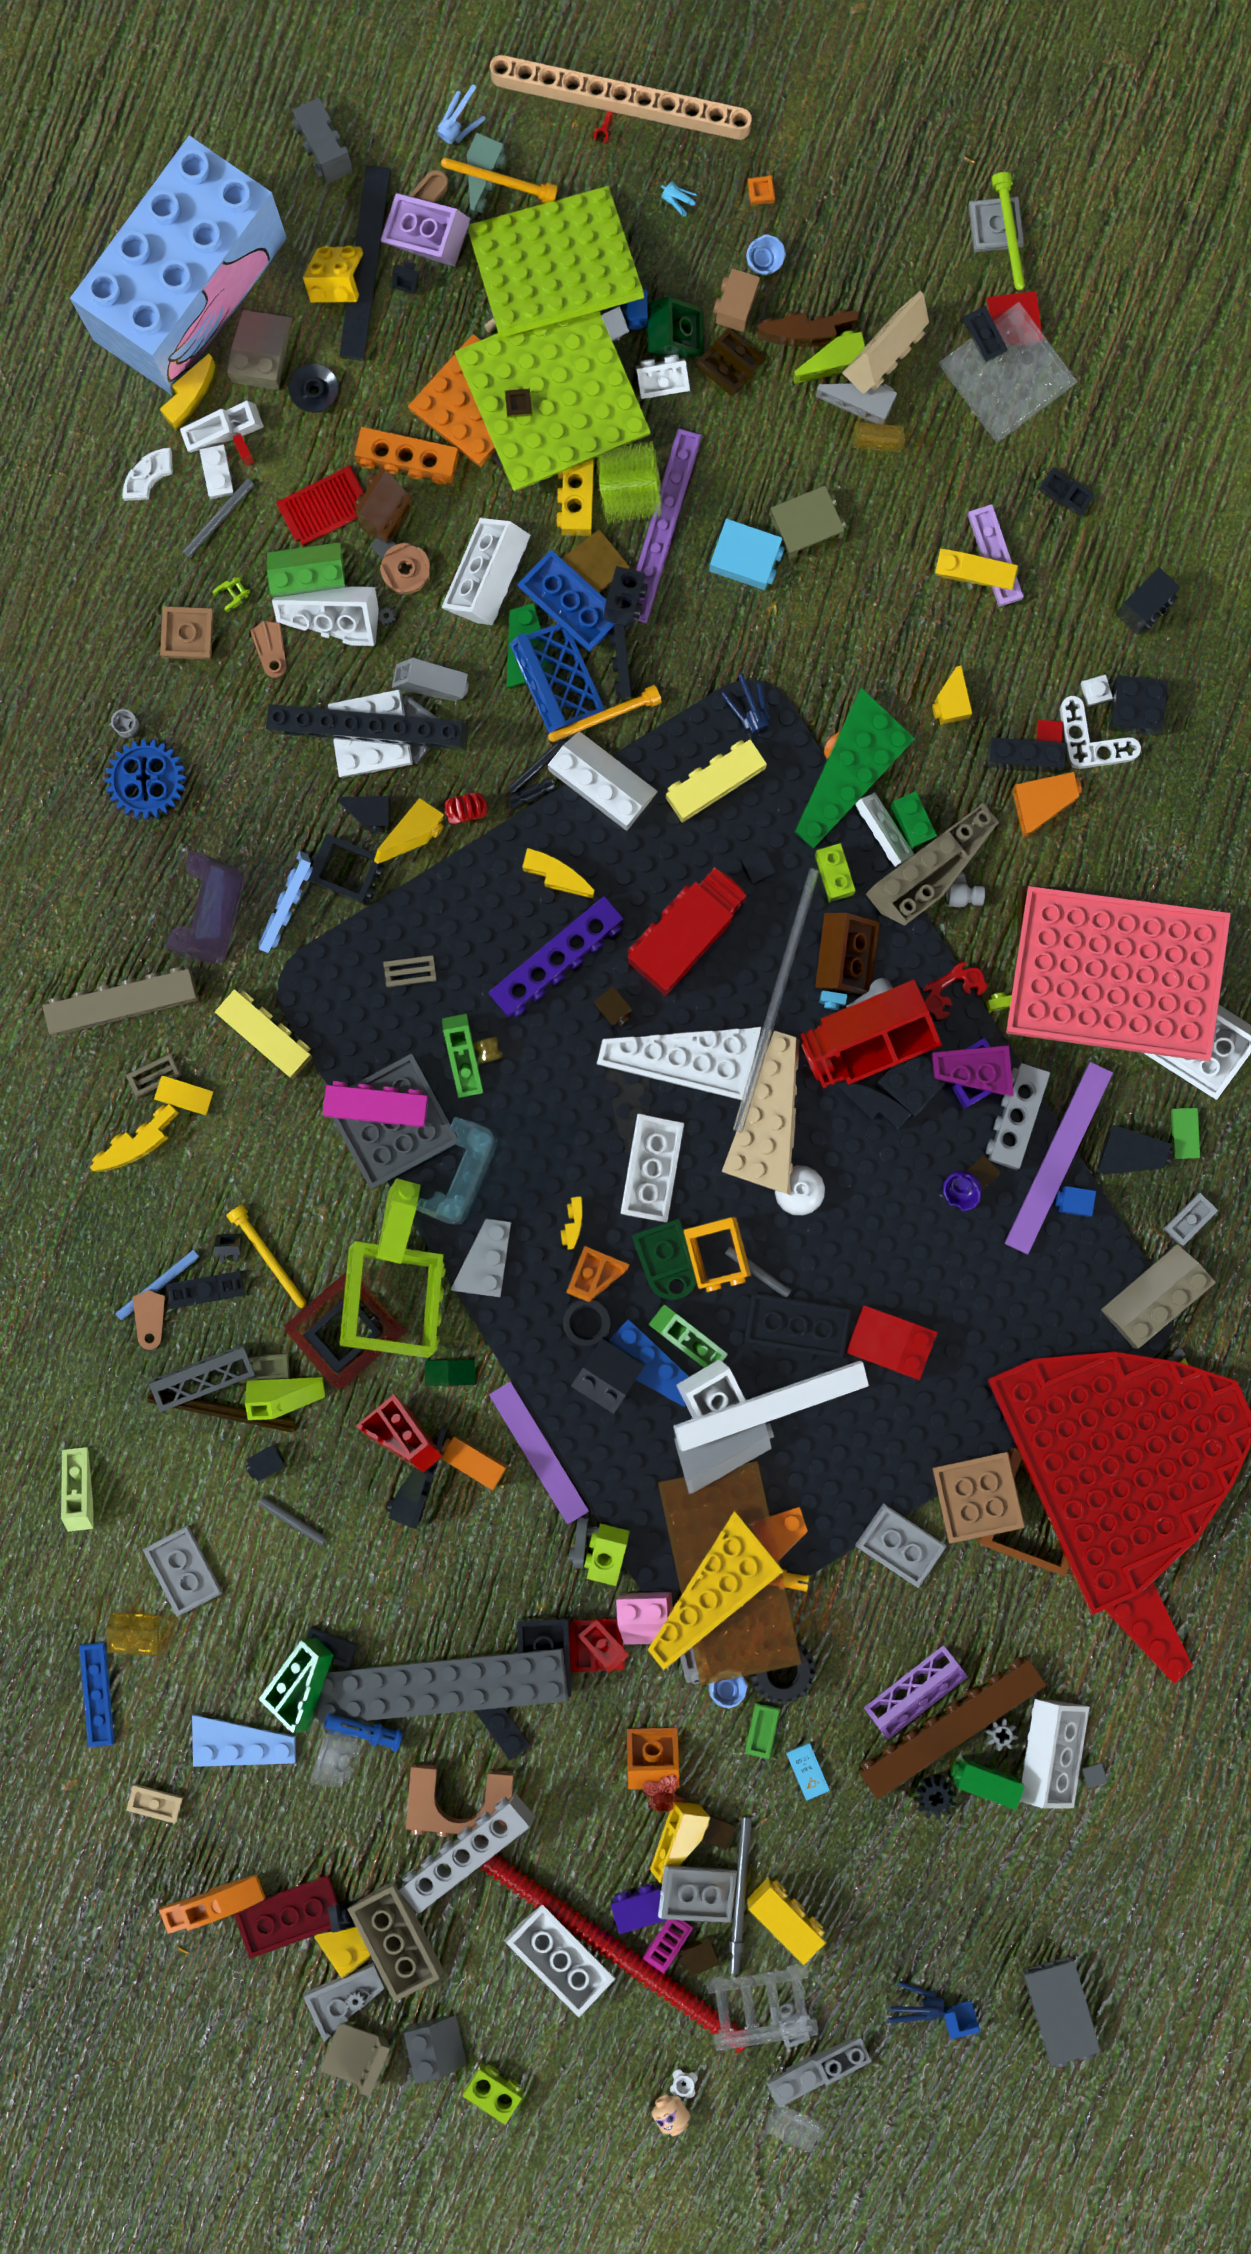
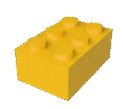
[747,1877,826,1965]

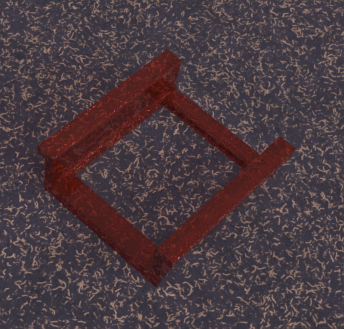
[284,1271,408,1391]

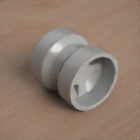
[111,709,140,739]

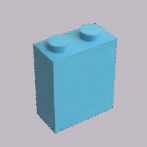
[709,519,785,590]

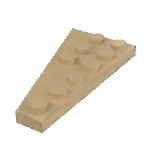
[722,1031,800,1196]

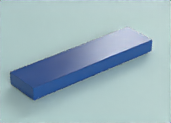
[79,1642,115,1747]

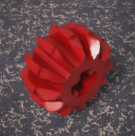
[445,792,488,824]

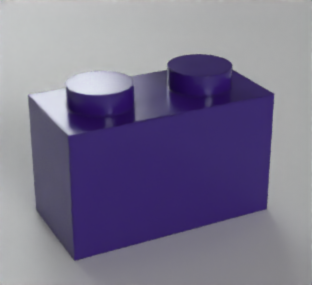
[610,1883,668,1934]

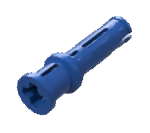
[324,1713,403,1752]

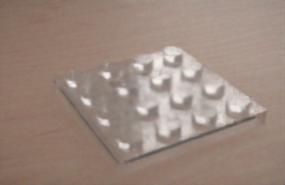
[939,302,1077,443]

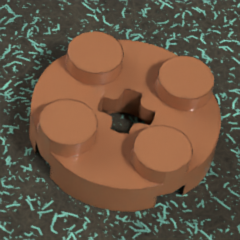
[380,543,431,595]

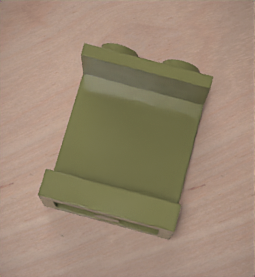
[769,486,846,560]

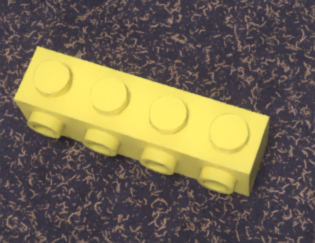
[666,740,767,823]
[215,989,312,1079]

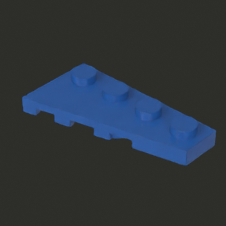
[609,1319,689,1407]

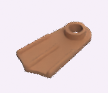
[250,621,286,678]
[133,1290,165,1350]

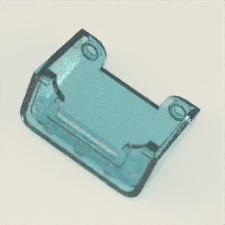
[416,1117,497,1226]

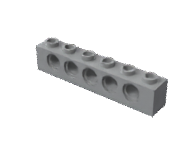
[398,1794,535,1914]

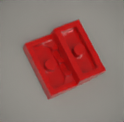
[986,291,1042,347]
[569,1618,625,1672]

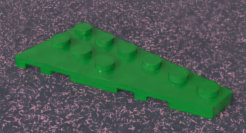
[794,688,915,849]

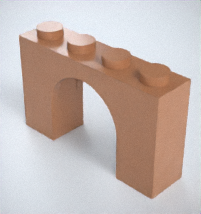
[406,1763,514,1837]

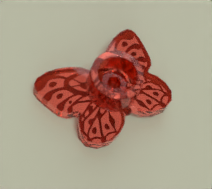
[643,1774,686,1813]

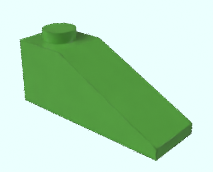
[442,1014,483,1098]
[649,1305,728,1368]

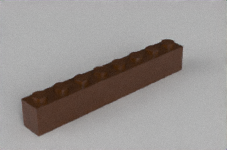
[858,1657,1047,1800]

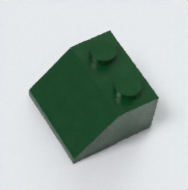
[648,296,704,358]

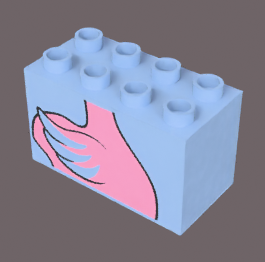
[70,136,287,396]

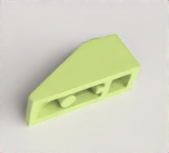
[61,1447,93,1532]

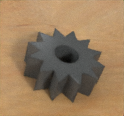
[378,607,396,626]

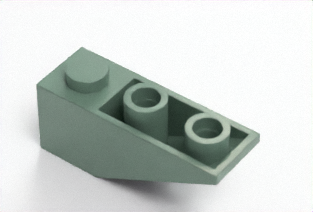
[467,133,507,220]

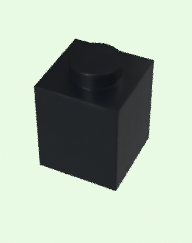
[245,1444,288,1482]

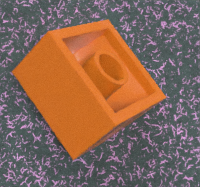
[627,1728,679,1789]

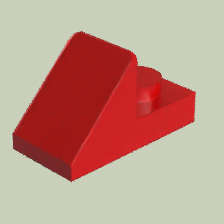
[578,1620,629,1672]

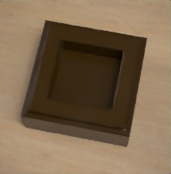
[505,389,532,418]
[966,1155,1001,1191]
[703,1816,736,1850]

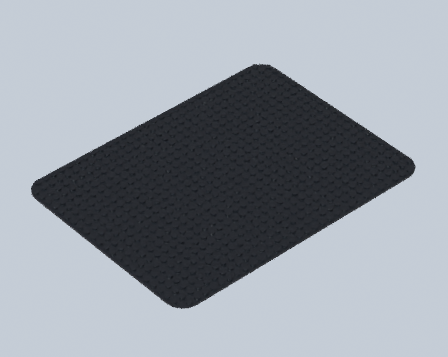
[278,680,1173,1637]

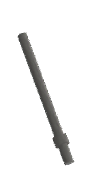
[728,1816,752,1974]

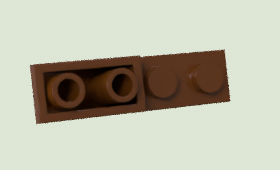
[757,309,858,347]

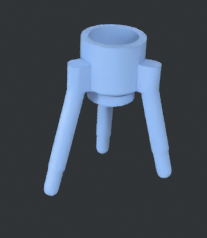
[437,84,485,145]

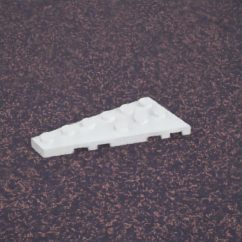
[597,1027,761,1101]

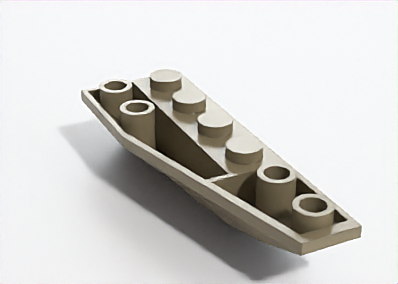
[866,803,999,926]

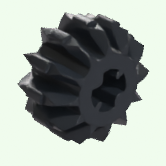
[913,1774,957,1819]

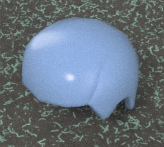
[746,235,786,275]
[709,1668,747,1708]

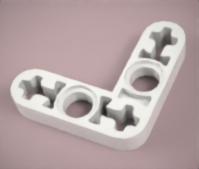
[1060,696,1141,769]

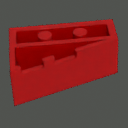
[355,1394,443,1472]

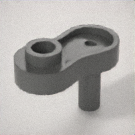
[569,1517,599,1569]

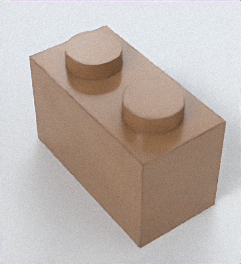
[713,269,760,332]

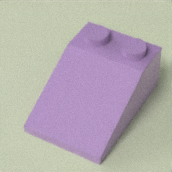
[381,193,470,266]

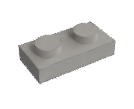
[1163,1193,1218,1246]

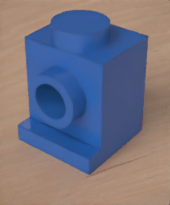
[623,289,647,330]

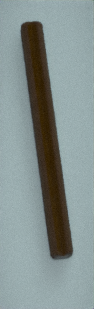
[147,1390,296,1432]

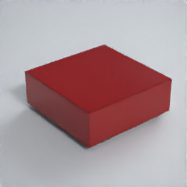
[233,433,254,466]
[1036,720,1063,743]

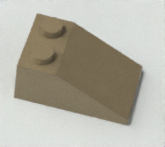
[227,310,292,390]

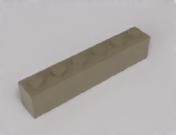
[42,966,199,1037]

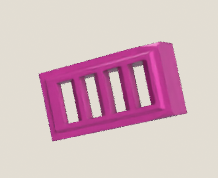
[643,1919,693,1973]

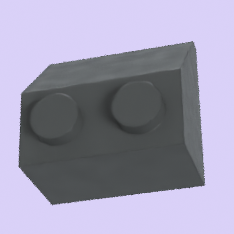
[404,2014,467,2084]

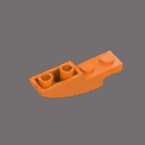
[159,1874,265,1934]

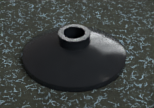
[289,364,338,413]

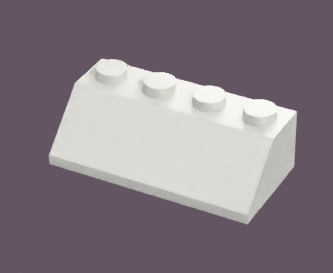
[441,518,530,625]
[548,731,658,831]
[1020,1699,1089,1808]
[504,1905,615,2017]

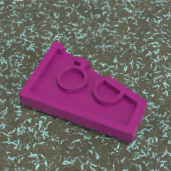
[932,1046,1014,1097]

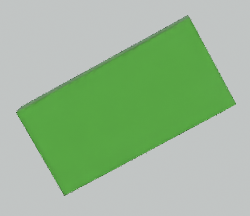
[1171,1108,1200,1159]
[744,1702,780,1759]

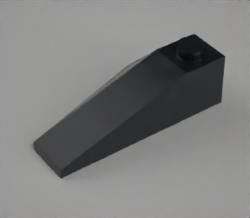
[386,1427,449,1529]

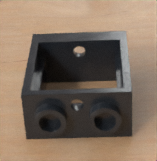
[308,834,385,906]
[303,1299,384,1373]

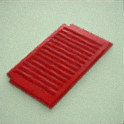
[275,465,365,546]

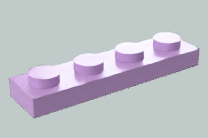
[968,505,1023,607]

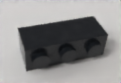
[986,737,1066,774]

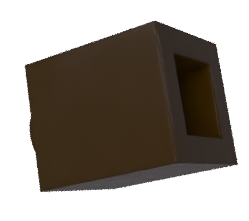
[593,986,632,1027]
[678,1935,719,1976]

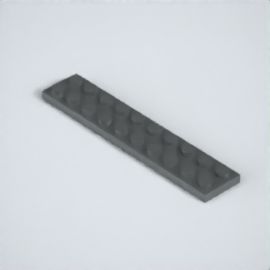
[317,1648,568,1725]

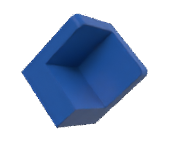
[943,2001,981,2040]

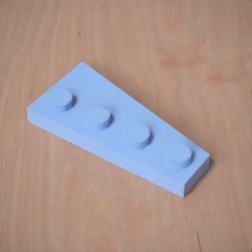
[259,851,313,953]
[192,1714,296,1767]

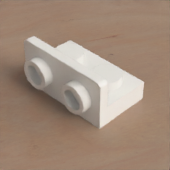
[635,355,690,399]

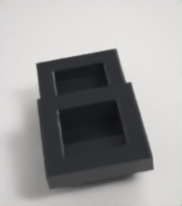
[1037,467,1095,516]

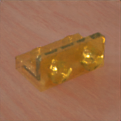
[852,422,905,452]

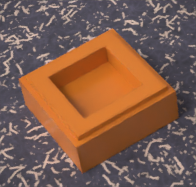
[747,175,775,205]

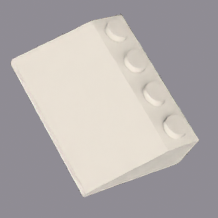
[1144,1004,1251,1100]

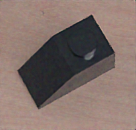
[338,796,391,834]

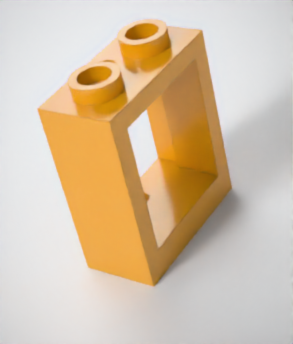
[684,1217,751,1292]

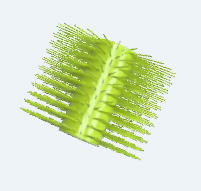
[597,441,662,523]

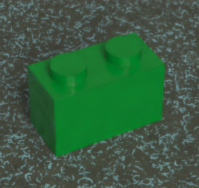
[891,791,937,851]

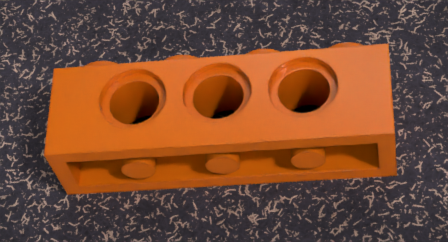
[354,427,459,485]

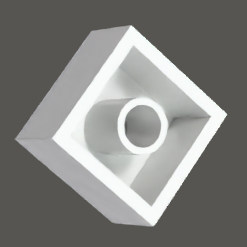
[676,1360,746,1419]

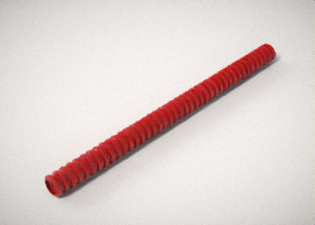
[480,1855,751,2053]

